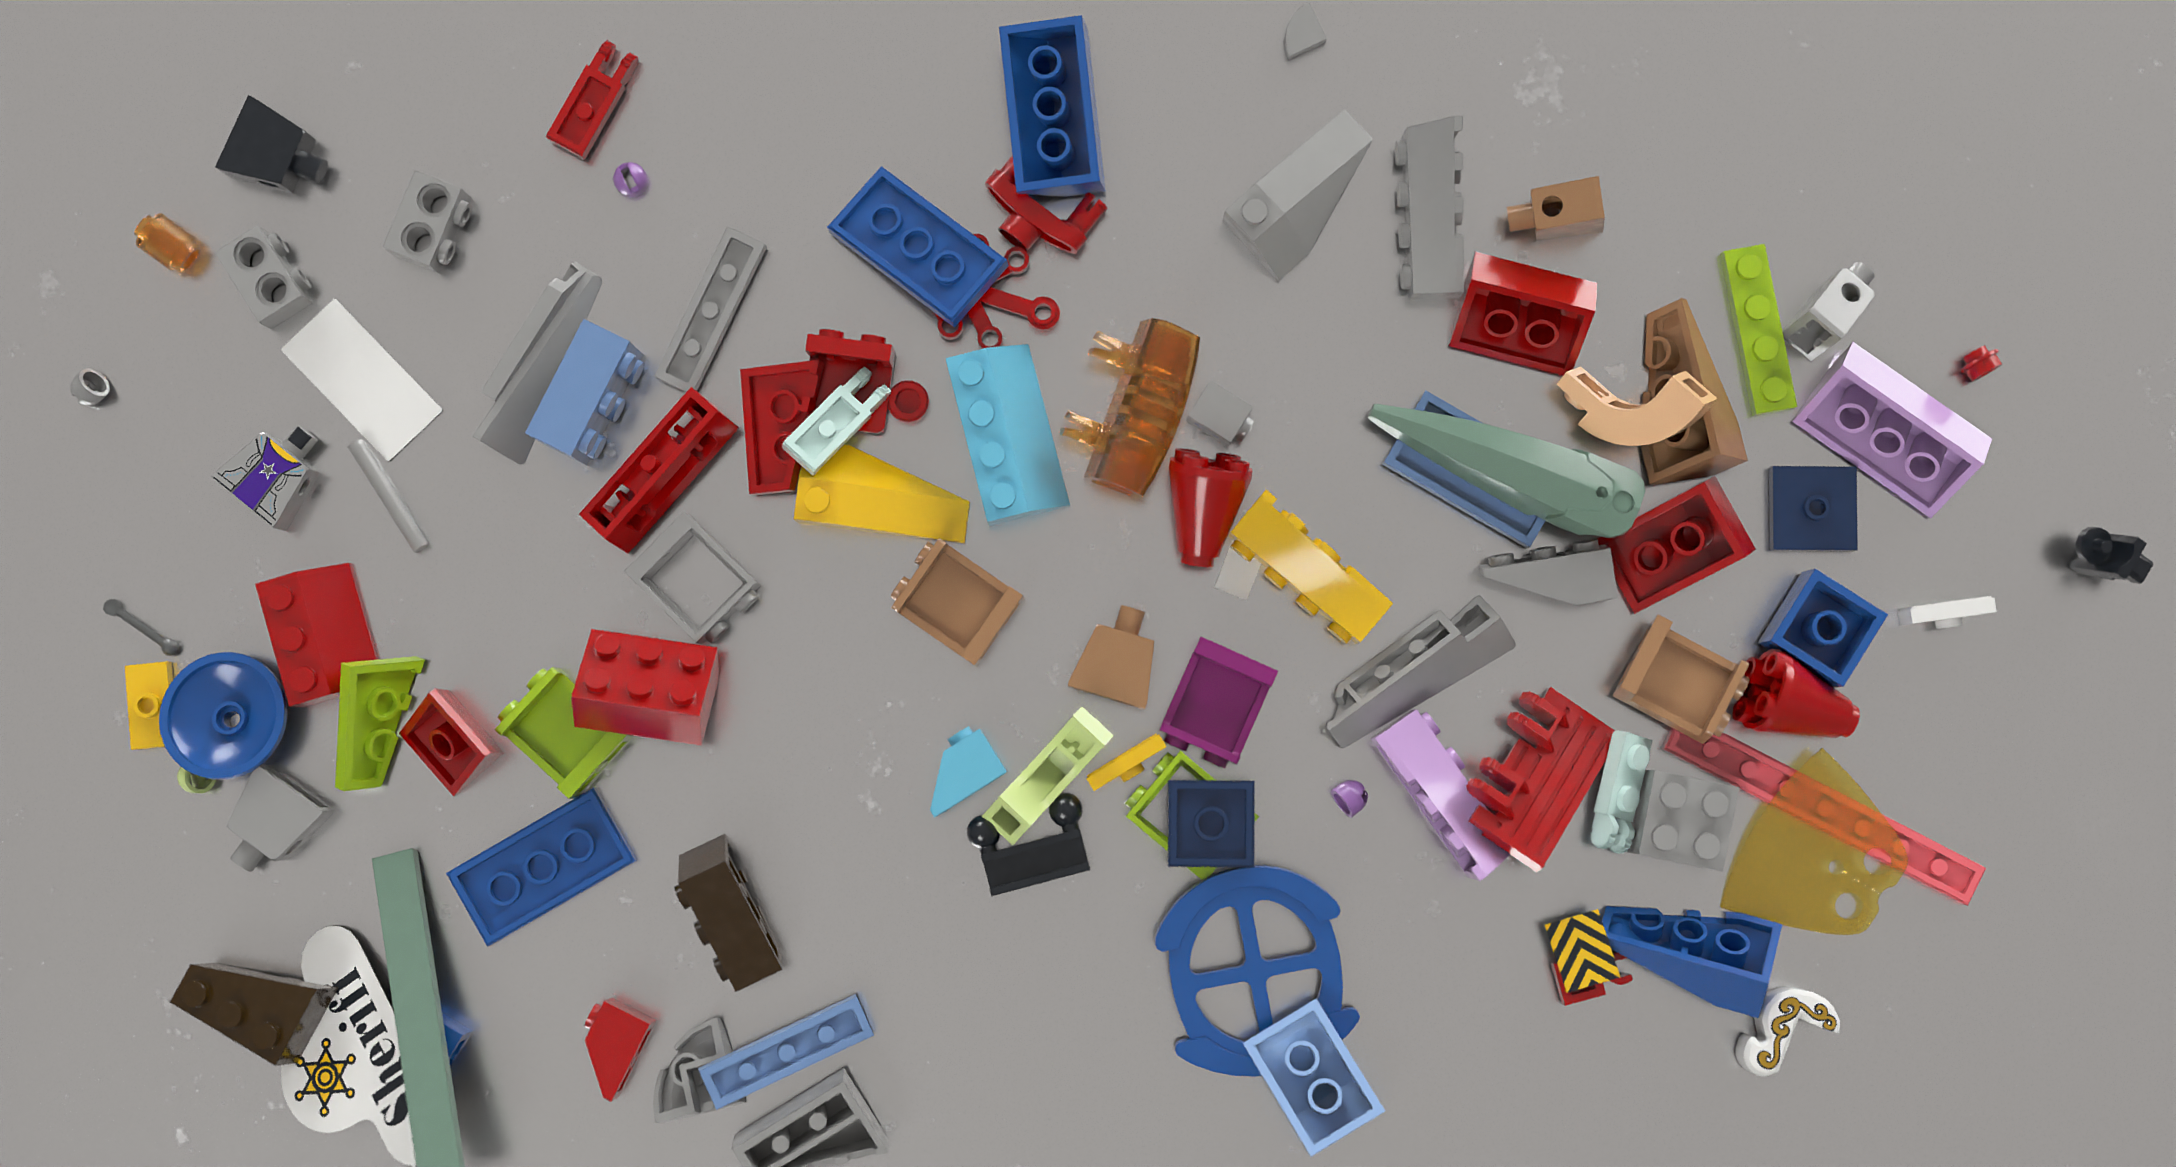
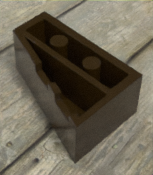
[674,834,782,992]
[170,963,339,1066]

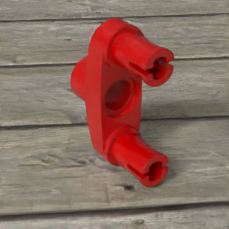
[985,155,1108,254]

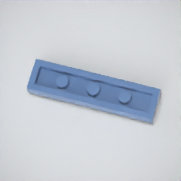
[698,994,874,1110]

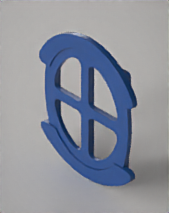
[1155,865,1360,1077]

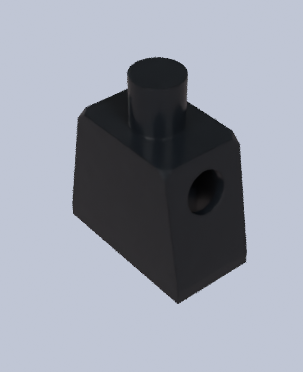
[215,95,328,192]

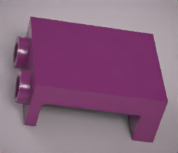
[1158,636,1278,769]

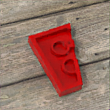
[740,360,825,495]

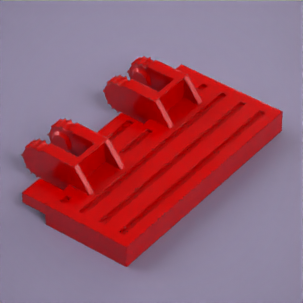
[1466,687,1615,872]

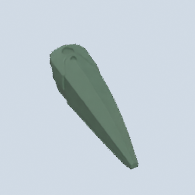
[1367,404,1645,538]

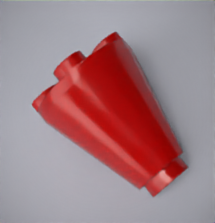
[1169,448,1253,567]
[1732,649,1860,738]

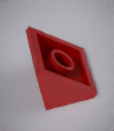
[399,688,504,797]

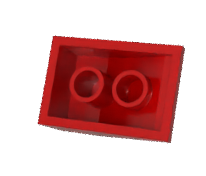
[1597,476,1756,614]

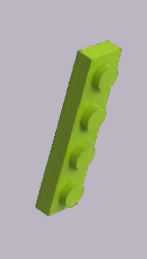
[1720,244,1797,416]

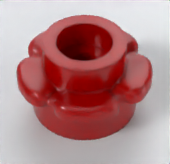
[1960,345,2002,382]

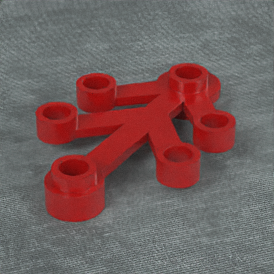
[935,234,1060,349]

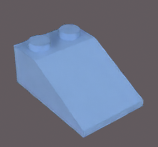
[1243,999,1385,1157]

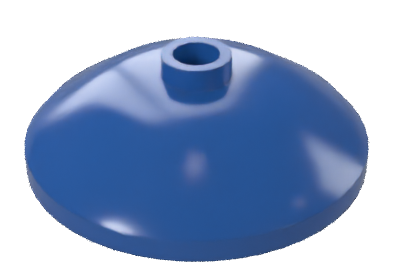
[159,652,287,780]

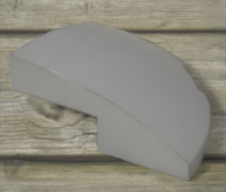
[653,1017,746,1124]

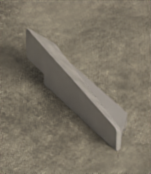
[472,261,602,465]
[1326,595,1516,748]

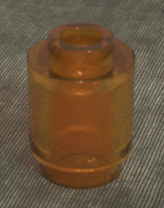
[134,213,202,273]

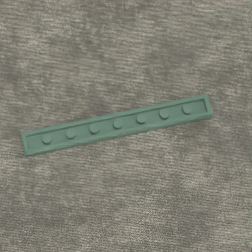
[372,848,465,1167]

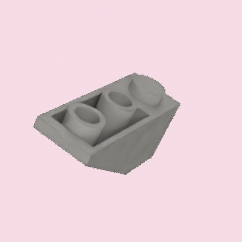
[1479,539,1618,605]

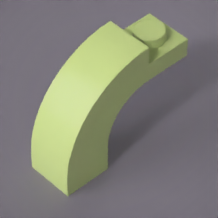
[982,707,1113,845]

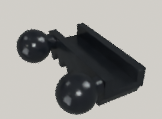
[967,793,1090,896]

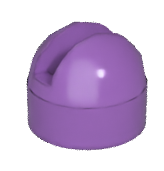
[613,162,648,198]
[1331,780,1368,818]

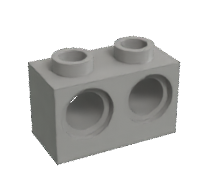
[382,170,472,274]
[214,225,314,329]

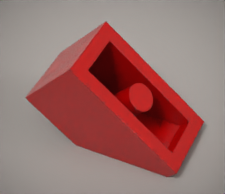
[584,998,657,1102]

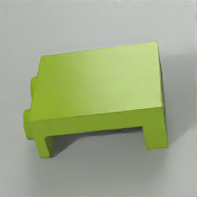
[495,667,634,799]

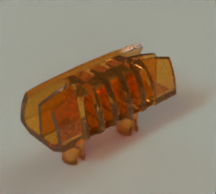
[1059,318,1200,496]

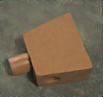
[1506,176,1605,240]
[1068,605,1154,710]

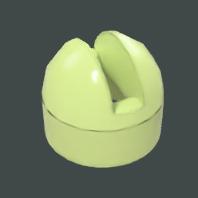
[177,767,216,794]

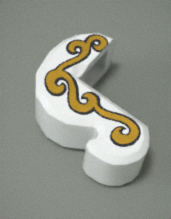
[1736,986,1840,1077]

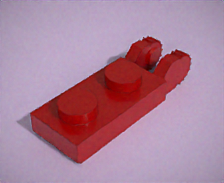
[546,40,639,160]

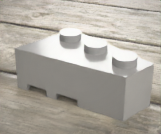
[732,1068,889,1167]

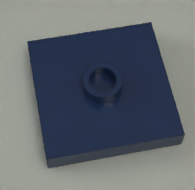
[1769,466,1858,552]
[1168,780,1255,867]

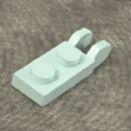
[782,367,891,476]
[1590,730,1653,854]

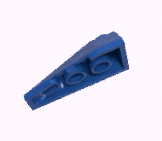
[1602,906,1782,1018]

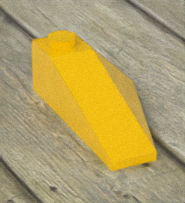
[794,445,970,544]

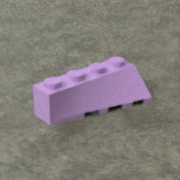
[1371,709,1511,881]

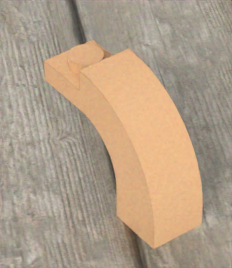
[1557,367,1718,446]

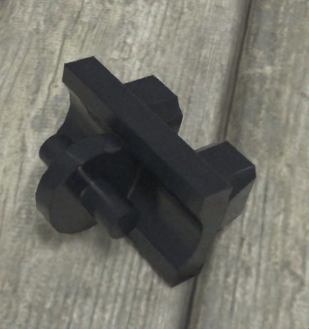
[2069,527,2153,584]

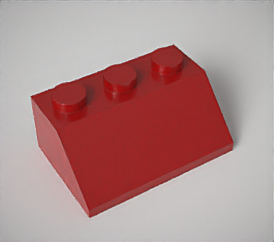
[1449,252,1597,376]
[255,563,378,708]

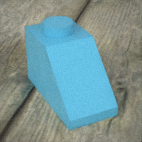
[930,726,1008,818]

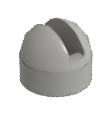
[70,368,110,406]

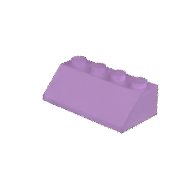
[1793,342,1992,518]

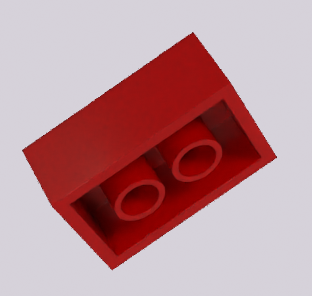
[571,629,719,745]

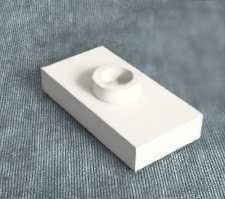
[1898,596,1997,629]

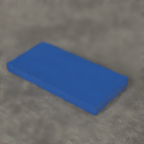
[827,166,1009,328]
[446,787,638,947]

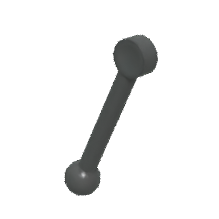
[103,599,179,656]

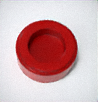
[888,380,930,424]

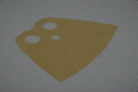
[1721,748,1908,935]

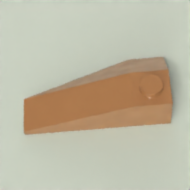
[1640,298,1748,485]

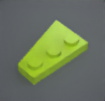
[335,656,425,792]

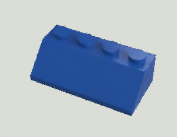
[999,15,1106,197]

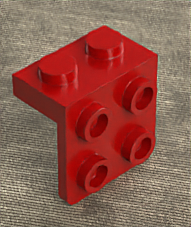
[805,329,896,434]

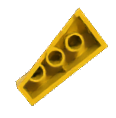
[1228,489,1393,644]

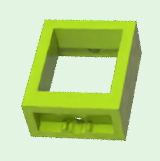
[1125,750,1259,880]

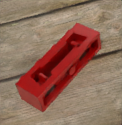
[579,387,739,554]

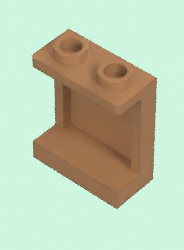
[890,538,1024,667]
[1612,614,1750,744]

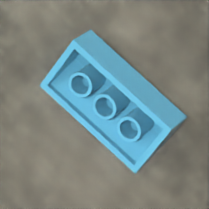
[945,344,1070,527]

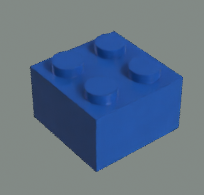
[1758,568,1888,688]

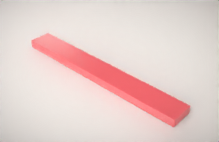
[1661,728,1986,906]

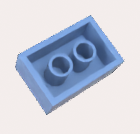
[525,319,644,466]

